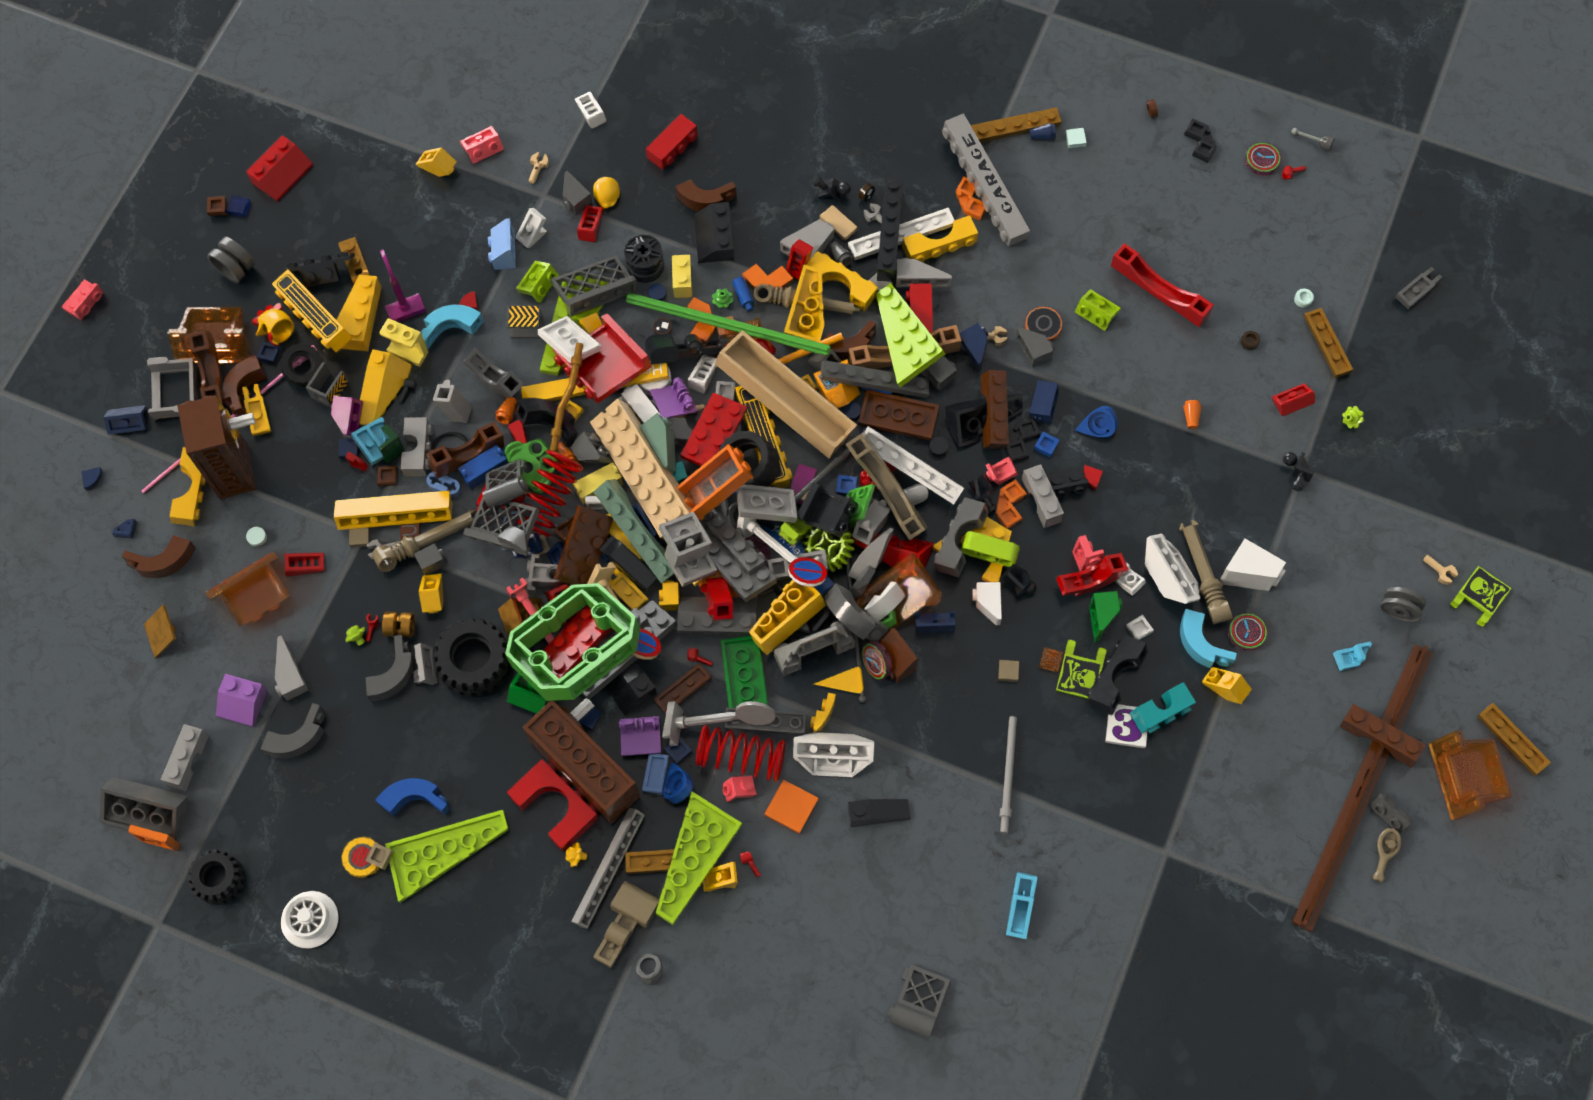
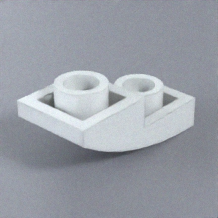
[1115,563,1146,596]
[864,582,906,621]

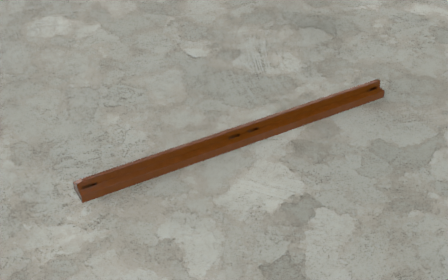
[1291,644,1433,932]

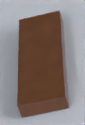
[654,663,712,715]

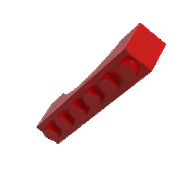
[1111,243,1214,328]

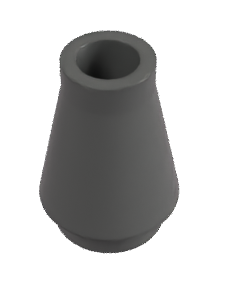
[829,241,853,267]

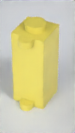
[573,462,623,506]

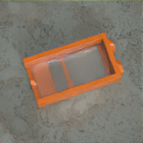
[677,444,753,521]

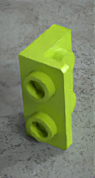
[516,260,559,303]
[1075,289,1121,331]

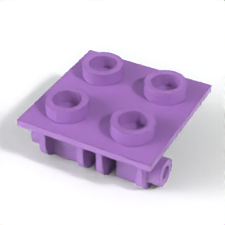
[650,377,698,418]
[619,716,661,756]

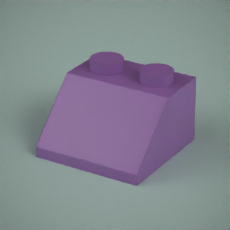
[216,674,268,727]

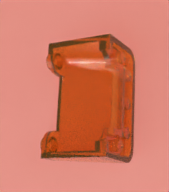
[854,552,942,642]

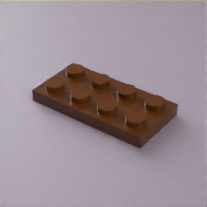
[858,389,939,441]
[553,505,613,585]

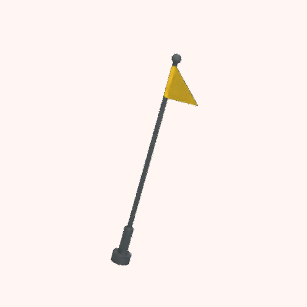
[814,524,866,703]

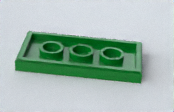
[720,636,768,708]

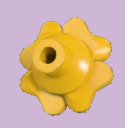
[566,843,587,867]

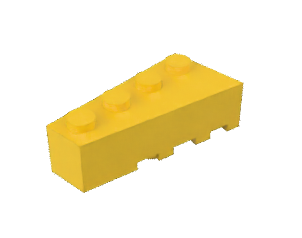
[336,275,381,351]
[749,580,826,655]

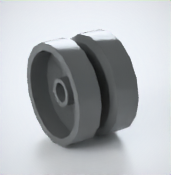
[207,237,255,283]

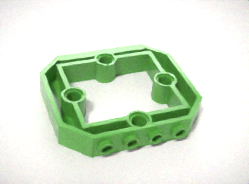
[505,583,641,701]

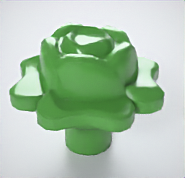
[712,288,734,309]

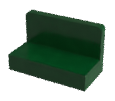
[378,423,406,465]

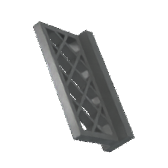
[551,255,636,316]
[463,497,540,552]

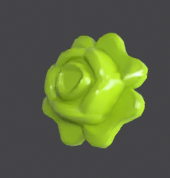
[1342,406,1364,428]
[345,625,365,646]

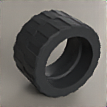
[717,431,780,487]

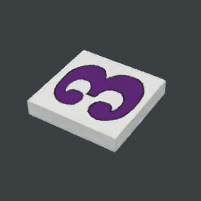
[1105,704,1147,749]

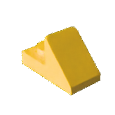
[703,862,738,892]

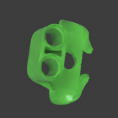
[505,439,560,494]

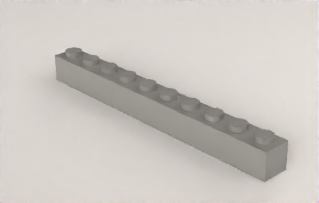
[571,808,645,929]

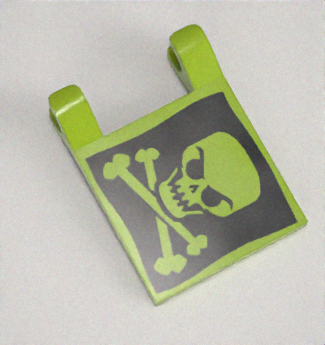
[1450,566,1512,627]
[1056,640,1107,699]

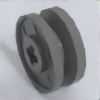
[1380,587,1426,622]

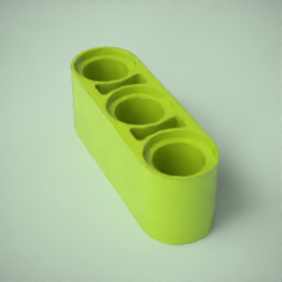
[961,531,1020,567]

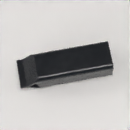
[599,536,657,592]

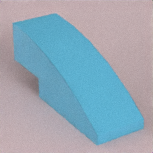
[1006,872,1038,939]

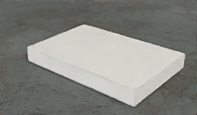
[538,316,601,363]

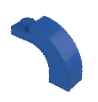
[375,778,450,817]

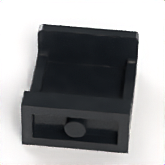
[797,483,858,538]

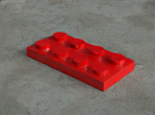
[680,392,747,466]
[543,605,612,679]

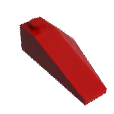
[849,533,934,577]

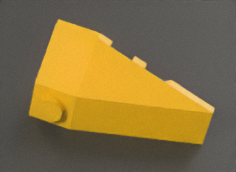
[784,265,824,342]
[359,349,412,426]

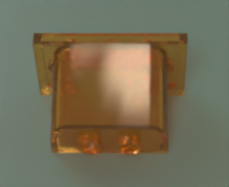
[168,307,250,363]
[205,551,291,627]
[1428,730,1512,820]

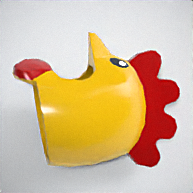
[252,303,294,346]

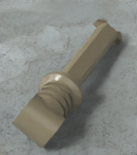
[754,284,860,314]
[372,510,476,572]
[1179,520,1233,625]

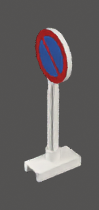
[736,517,827,586]

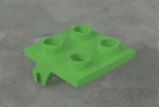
[846,484,875,528]

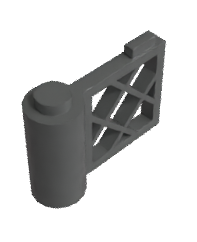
[483,459,528,509]
[887,964,950,1038]

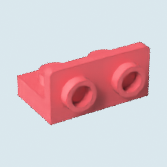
[460,126,504,164]
[62,279,104,320]
[1072,535,1104,571]

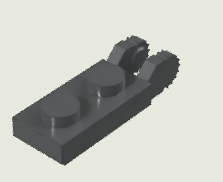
[1395,267,1443,310]

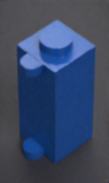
[458,444,508,489]

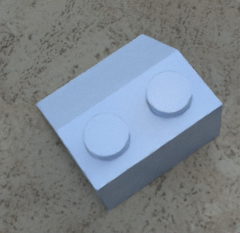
[488,218,516,270]

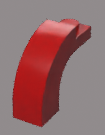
[1056,553,1129,596]

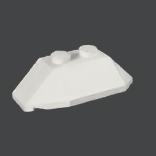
[1145,534,1200,604]
[793,732,874,777]

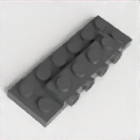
[699,509,777,603]
[582,600,677,700]

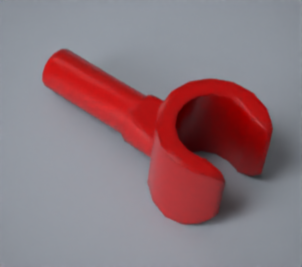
[1282,166,1306,180]
[365,614,379,642]
[687,648,713,666]
[740,851,761,877]

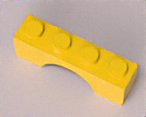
[902,215,978,262]
[806,251,877,312]
[169,447,206,526]

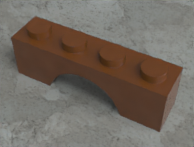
[187,330,227,406]
[981,370,1009,449]
[427,422,505,479]
[1339,704,1426,768]

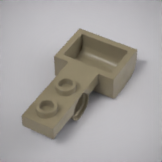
[593,881,660,969]

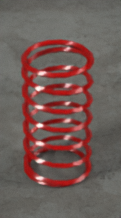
[516,450,584,538]
[696,724,786,783]

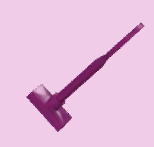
[380,250,426,322]

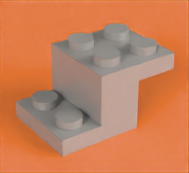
[658,512,717,587]

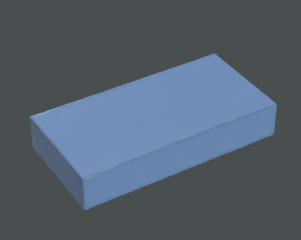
[642,753,669,795]

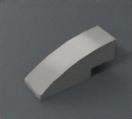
[848,528,894,580]

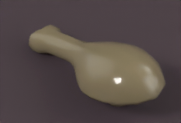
[1372,828,1401,883]

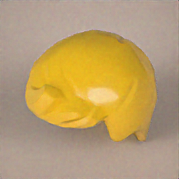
[593,177,620,208]

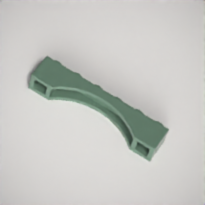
[593,479,676,583]

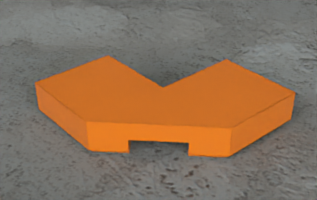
[956,176,985,221]
[742,264,793,290]
[687,297,716,342]
[995,479,1027,529]

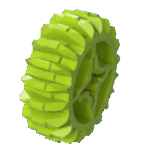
[803,528,855,572]

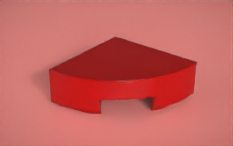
[459,291,478,310]
[345,451,369,472]
[1083,465,1103,490]

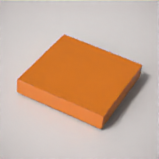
[764,779,819,834]
[128,825,181,851]

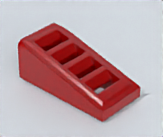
[577,205,604,242]
[786,239,813,280]
[508,420,528,444]
[284,553,325,576]

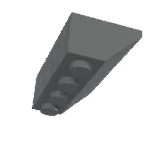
[677,596,757,636]
[100,777,188,840]

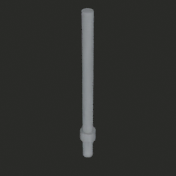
[999,716,1017,834]

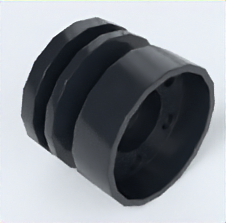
[624,234,665,283]

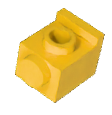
[659,580,680,611]

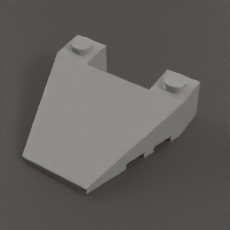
[774,621,855,676]

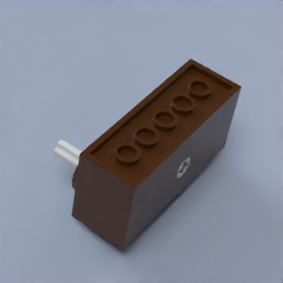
[177,395,257,499]
[522,698,640,824]

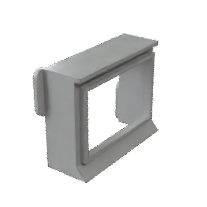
[147,357,198,421]

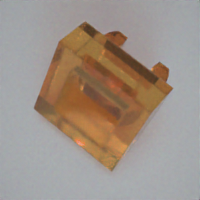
[1039,647,1063,673]

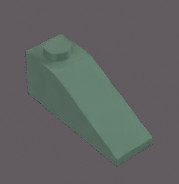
[640,413,676,474]

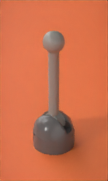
[1291,128,1335,151]

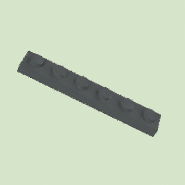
[821,360,929,398]

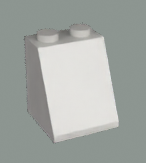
[1220,539,1286,591]

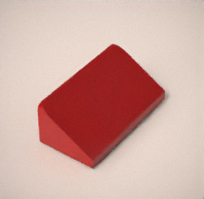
[1272,383,1315,416]

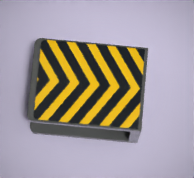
[506,306,543,338]
[306,362,348,407]

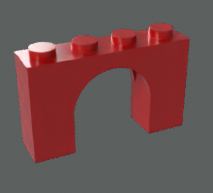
[507,759,599,852]

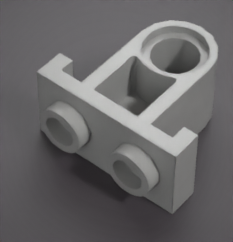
[525,554,565,597]

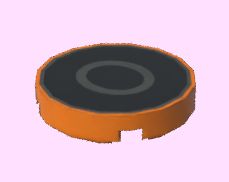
[1025,307,1062,341]

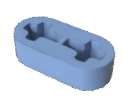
[426,472,461,498]

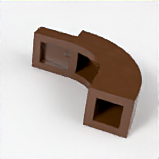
[222,354,267,416]
[122,535,196,578]

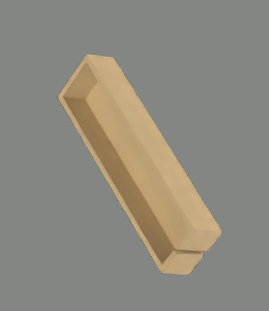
[715,330,857,459]
[590,398,699,539]

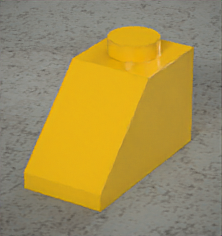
[416,147,457,177]
[419,574,443,613]

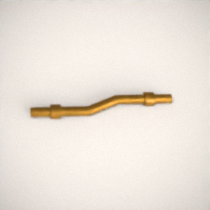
[550,343,583,452]

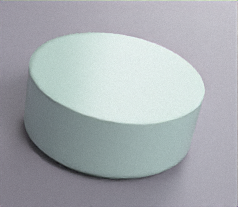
[1294,289,1314,308]
[246,527,267,547]

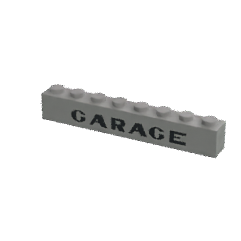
[942,113,1030,247]

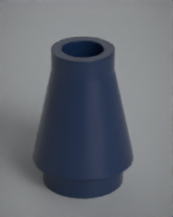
[1030,123,1056,140]

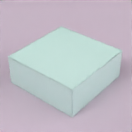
[1065,128,1087,149]

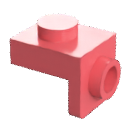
[986,457,1018,485]
[723,776,757,802]

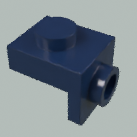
[511,533,543,559]

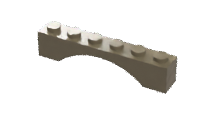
[846,432,928,540]

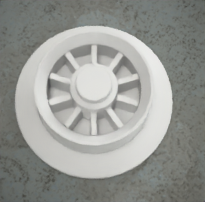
[281,891,339,949]

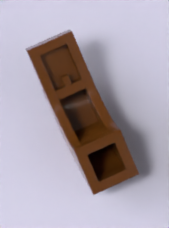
[675,180,737,211]
[823,319,876,361]

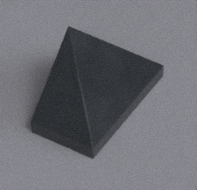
[810,604,834,634]

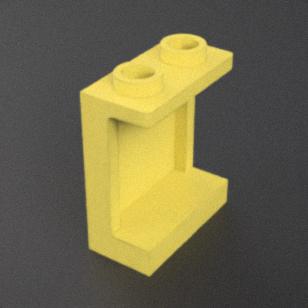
[379,318,429,367]

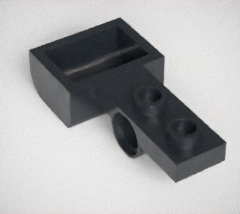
[645,333,723,364]

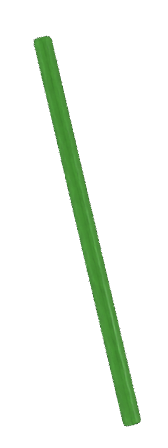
[626,293,830,356]

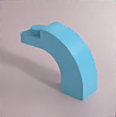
[421,305,484,349]
[1180,609,1237,668]

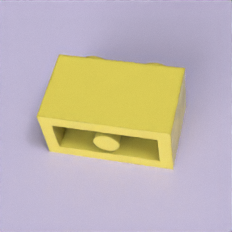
[672,255,692,298]

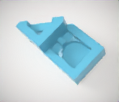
[1333,641,1372,671]

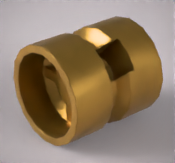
[382,611,415,638]

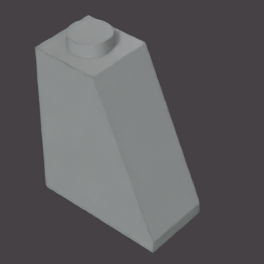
[780,219,834,261]

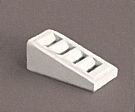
[575,92,606,128]
[688,355,718,394]

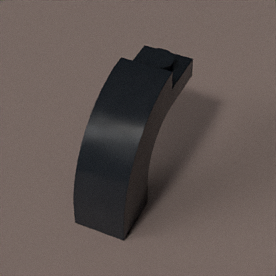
[515,398,577,447]

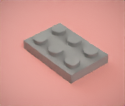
[736,484,797,523]

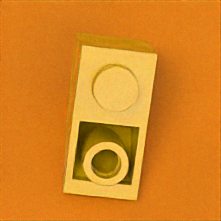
[1202,667,1252,704]

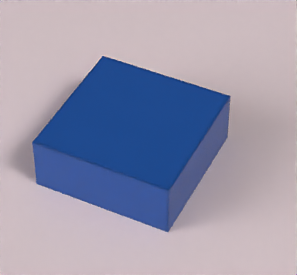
[1034,432,1060,458]
[836,475,857,496]

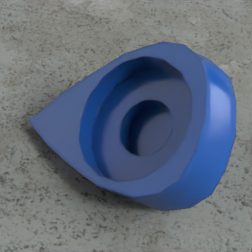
[1075,406,1118,437]
[663,762,693,804]

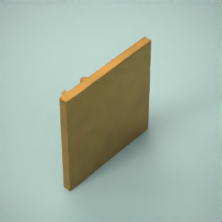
[144,605,176,658]

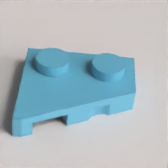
[351,417,386,465]

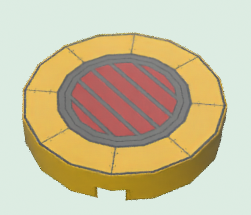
[341,837,379,878]

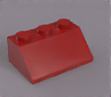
[246,135,313,202]

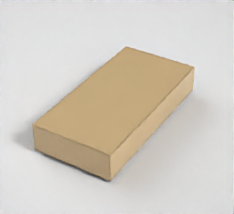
[820,205,858,241]

